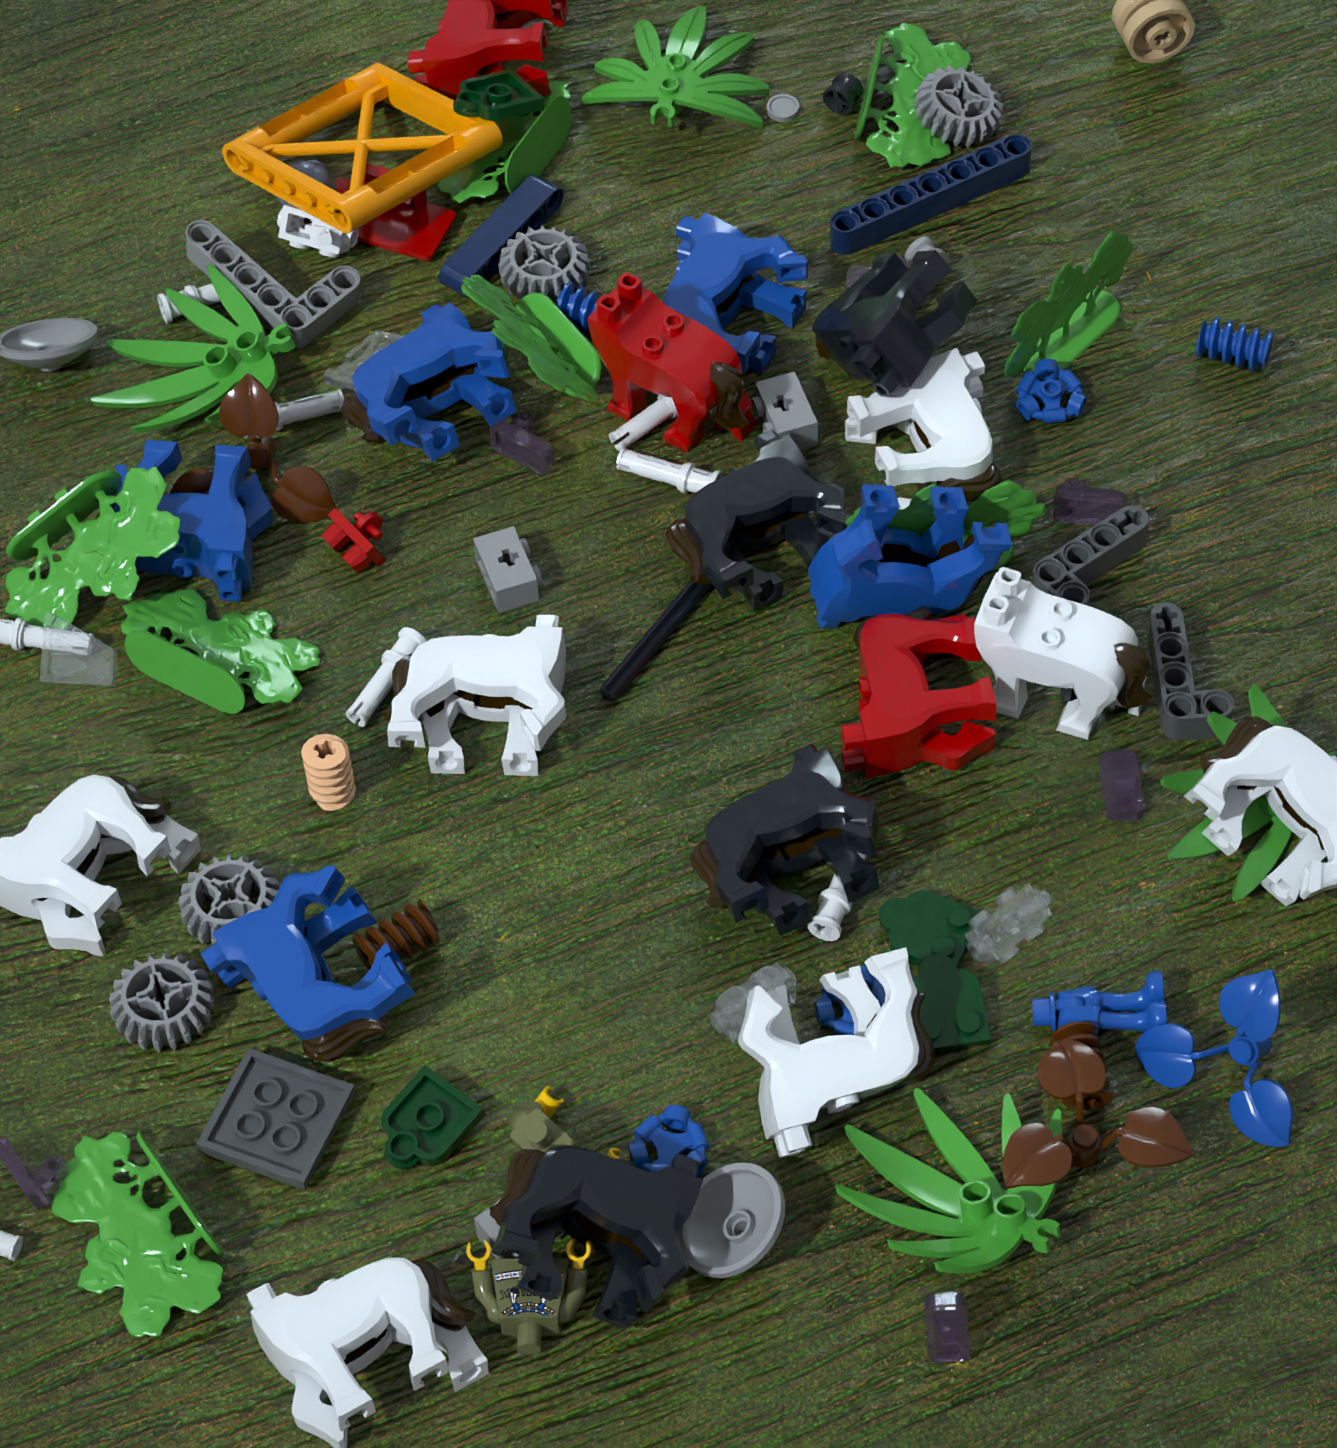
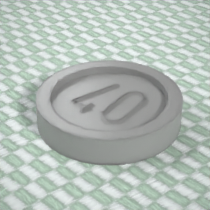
[767,94,799,122]

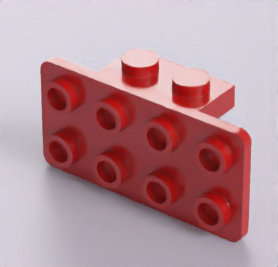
[311,163,456,261]

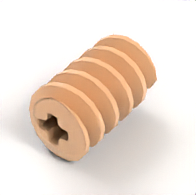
[301,734,356,811]

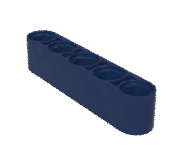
[438,174,564,298]

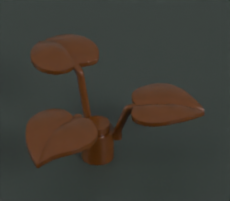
[170,373,336,523]
[1003,1039,1192,1189]

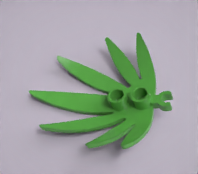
[582,5,769,129]
[90,264,296,433]
[1160,684,1337,902]
[835,1088,1063,1274]

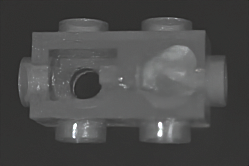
[964,883,1053,965]
[708,962,798,1043]

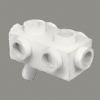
[277,203,359,257]

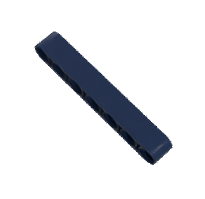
[830,134,1032,255]

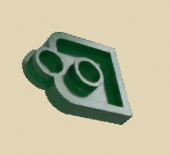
[453,69,544,121]
[879,890,984,969]
[912,954,991,1053]
[381,1065,486,1170]

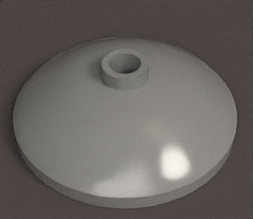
[0,318,98,371]
[678,1162,785,1278]

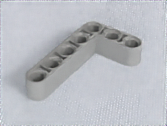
[186,220,360,348]

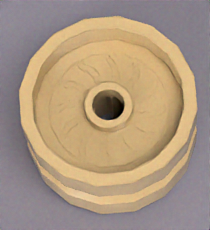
[1112,0,1195,63]

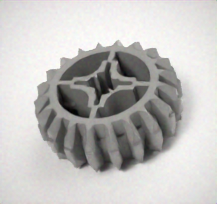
[914,65,1003,148]
[498,224,590,302]
[178,853,280,946]
[109,951,215,1053]

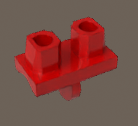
[321,508,386,573]

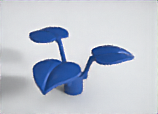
[1135,969,1293,1147]

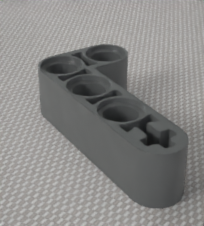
[1032,505,1149,606]
[1148,602,1234,740]

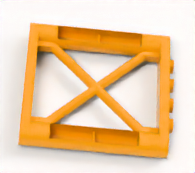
[222,63,503,234]

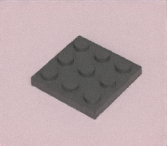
[196,1048,356,1190]

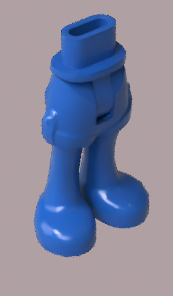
[1032,971,1167,1035]

